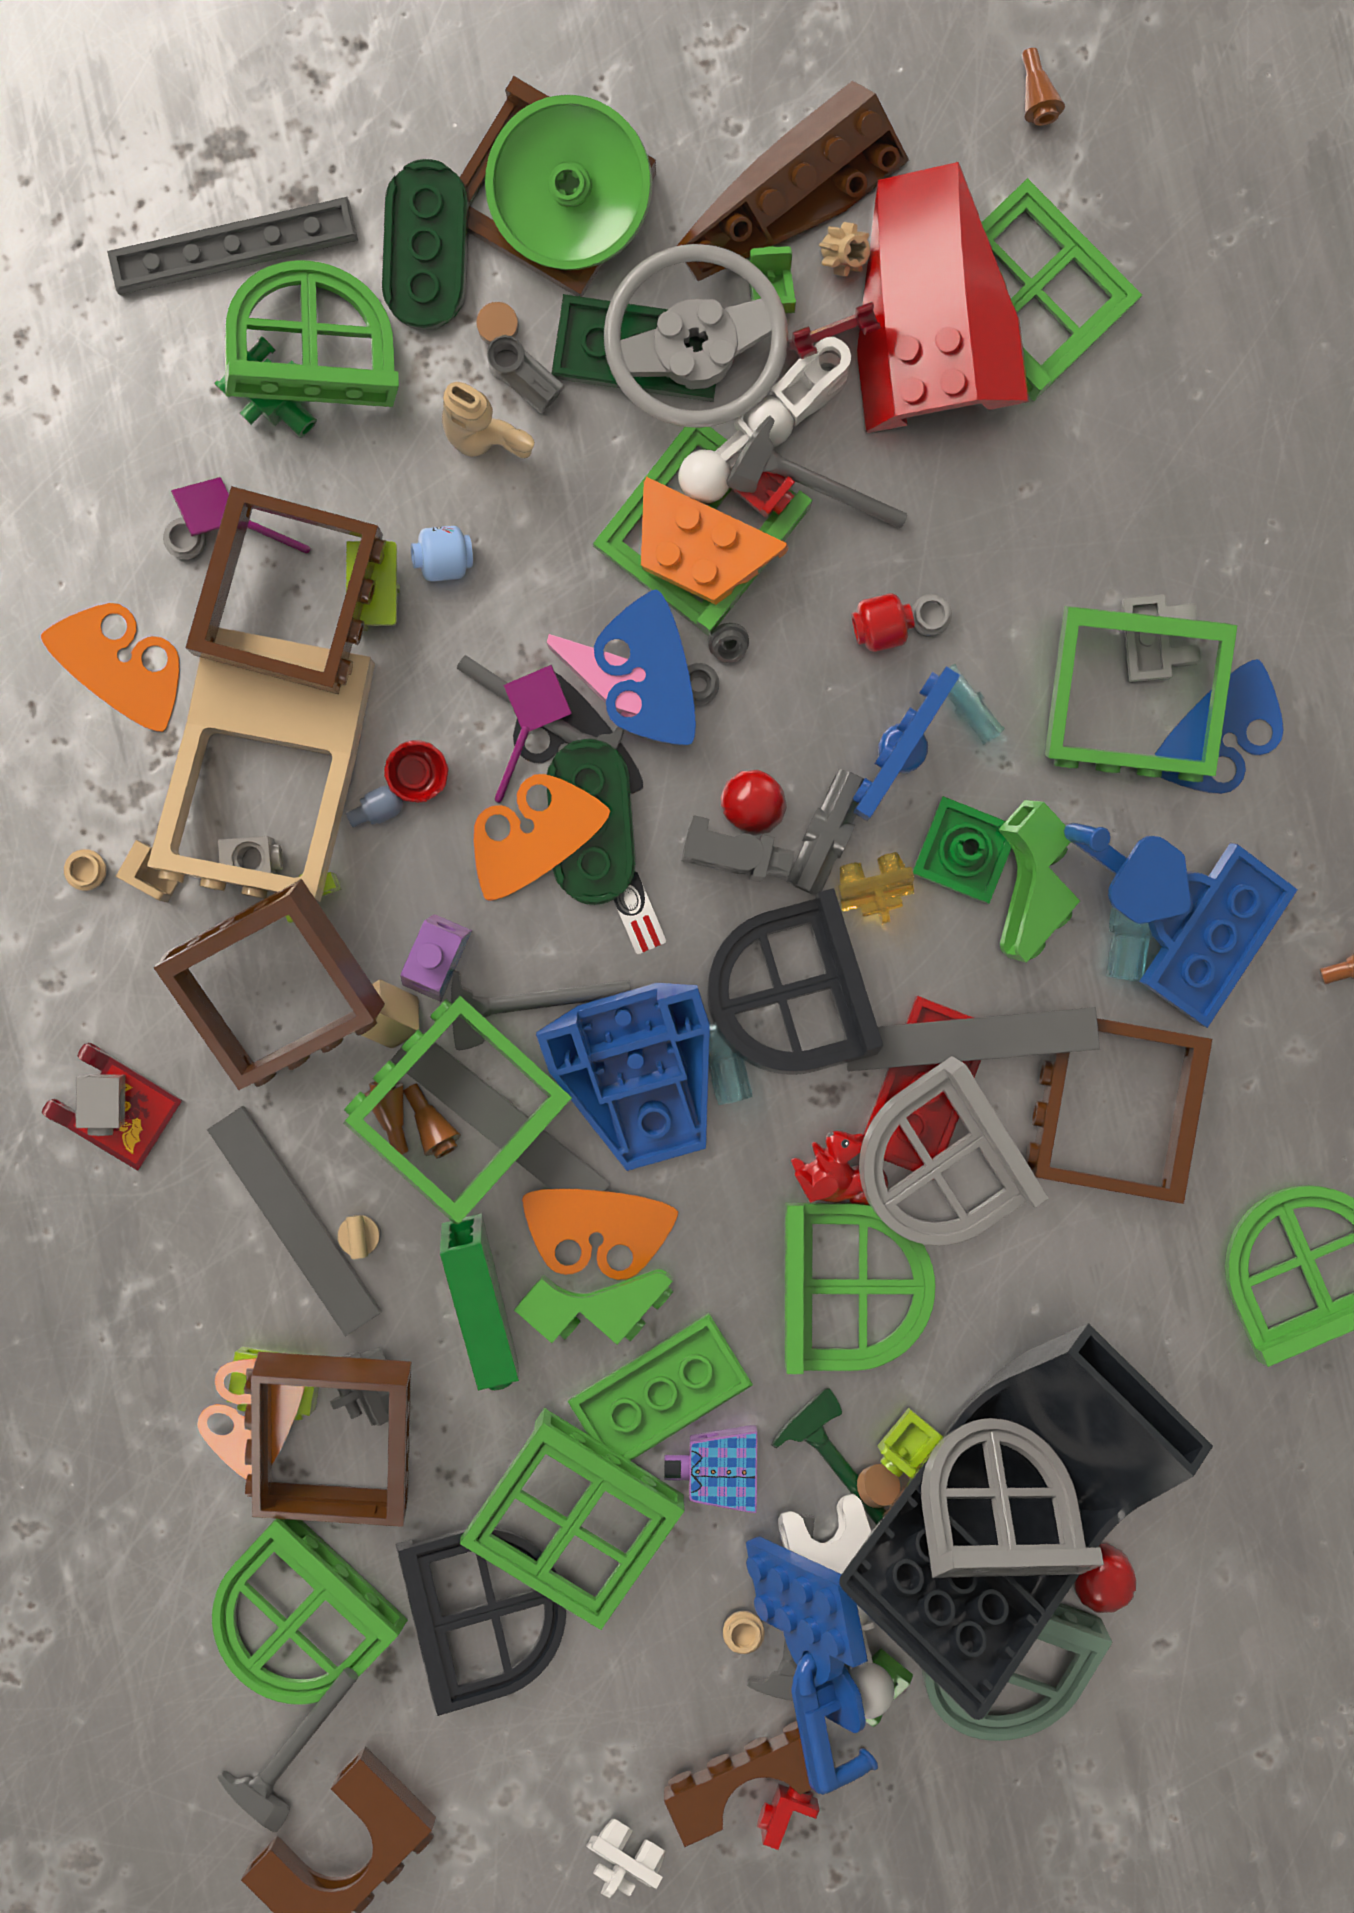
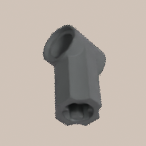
[487,335,565,414]

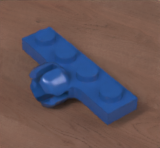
[852,666,960,821]

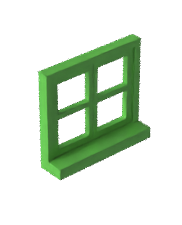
[981,178,1142,401]
[593,427,813,636]
[460,1408,685,1630]

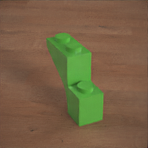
[998,800,1080,963]
[514,1269,673,1345]

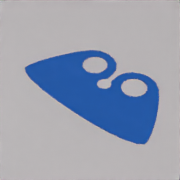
[594,590,696,745]
[1155,659,1284,794]

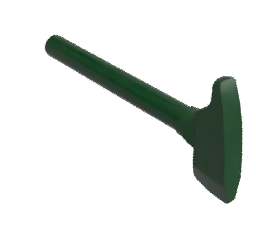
[771,1388,886,1525]

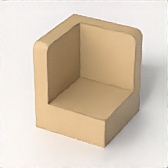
[115,840,179,903]
[361,979,419,1048]

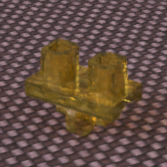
[838,852,914,925]

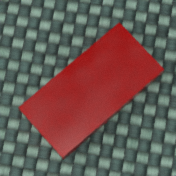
[863,996,981,1180]

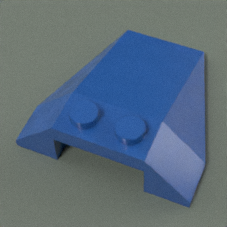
[536,983,710,1171]

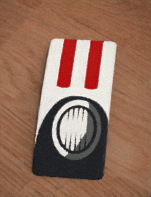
[614,871,666,954]

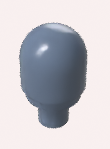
[346,786,403,828]

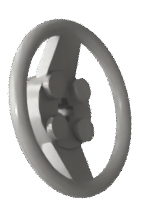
[604,244,788,428]

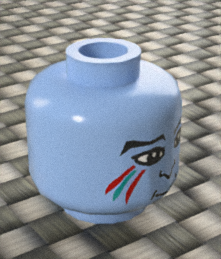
[411,526,473,581]

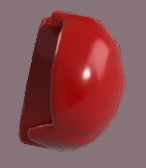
[384,740,449,803]
[721,770,787,835]
[1073,1544,1137,1613]

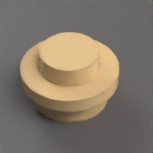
[64,849,107,891]
[723,1611,765,1654]

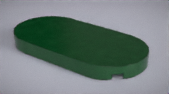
[382,159,469,330]
[547,739,636,905]

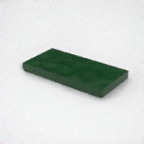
[551,294,716,402]

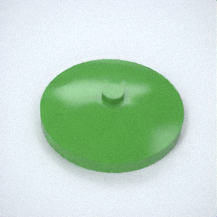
[485,95,652,270]

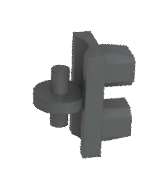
[330,1348,389,1426]

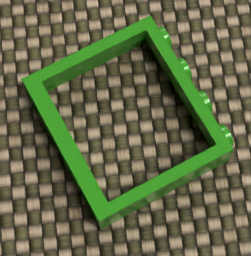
[1045,606,1238,782]
[343,996,572,1225]

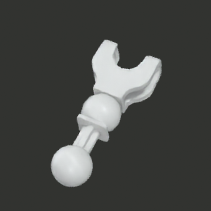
[678,337,851,504]
[778,1494,894,1719]

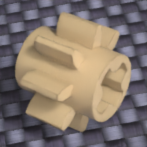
[819,222,870,277]

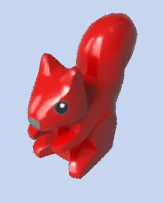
[791,1131,889,1205]

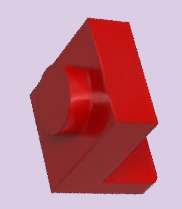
[729,471,795,518]
[757,1783,820,1850]

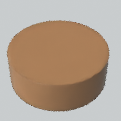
[476,302,518,345]
[857,1464,900,1508]

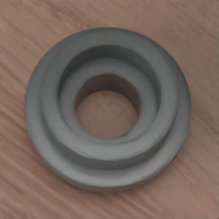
[708,623,749,663]
[687,663,719,705]

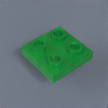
[911,796,1012,904]

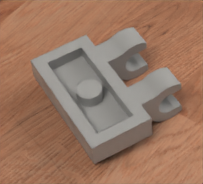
[1121,594,1201,682]

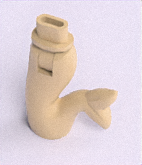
[442,382,535,458]

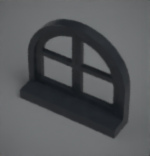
[707,888,883,1075]
[395,1528,566,1716]

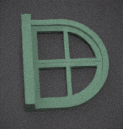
[922,1603,1113,1741]

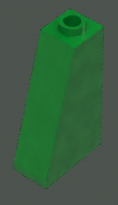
[440,1213,519,1391]

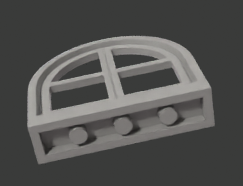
[859,1056,1049,1246]
[921,1418,1104,1578]

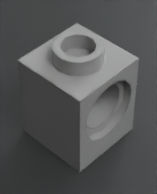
[218,836,283,874]
[76,1074,125,1136]

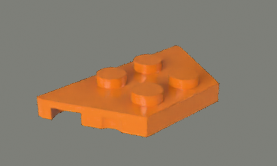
[641,477,789,605]

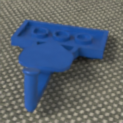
[1063,823,1298,1028]
[746,1536,878,1795]

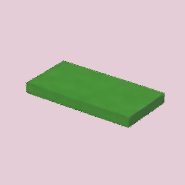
[568,1313,753,1461]

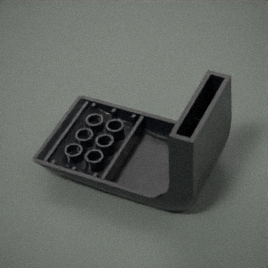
[839,1323,1213,1720]

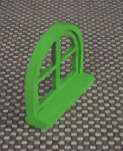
[225,260,399,407]
[1225,1185,1354,1367]
[785,1202,935,1374]
[212,1518,408,1705]

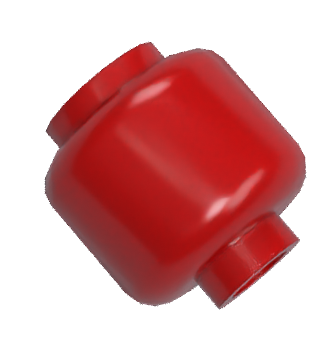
[851,593,915,652]

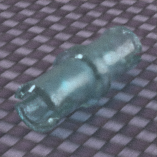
[939,664,1005,745]

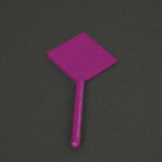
[171,477,310,553]
[494,665,572,803]

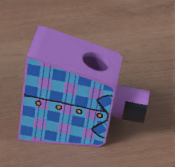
[400,914,472,1002]
[664,1425,757,1513]

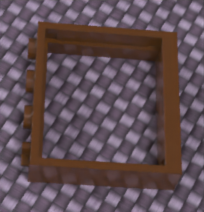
[185,486,387,695]
[154,879,385,1090]
[1026,1018,1213,1204]
[244,1352,412,1527]

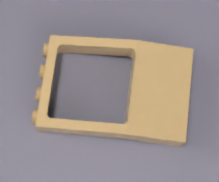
[147,628,375,902]

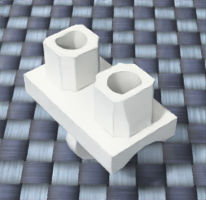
[586,1819,666,1899]

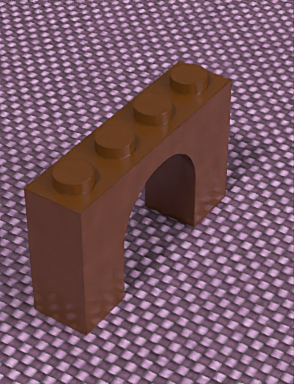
[241,1746,436,1913]

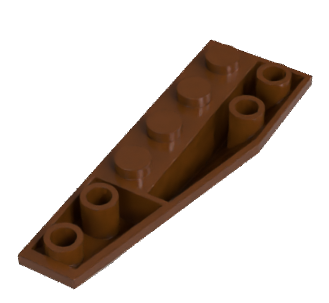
[677,80,909,281]

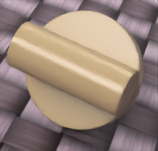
[338,1215,380,1259]

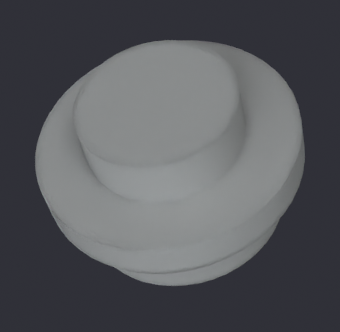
[163,517,206,560]
[911,594,952,636]

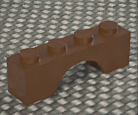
[664,1721,836,1847]

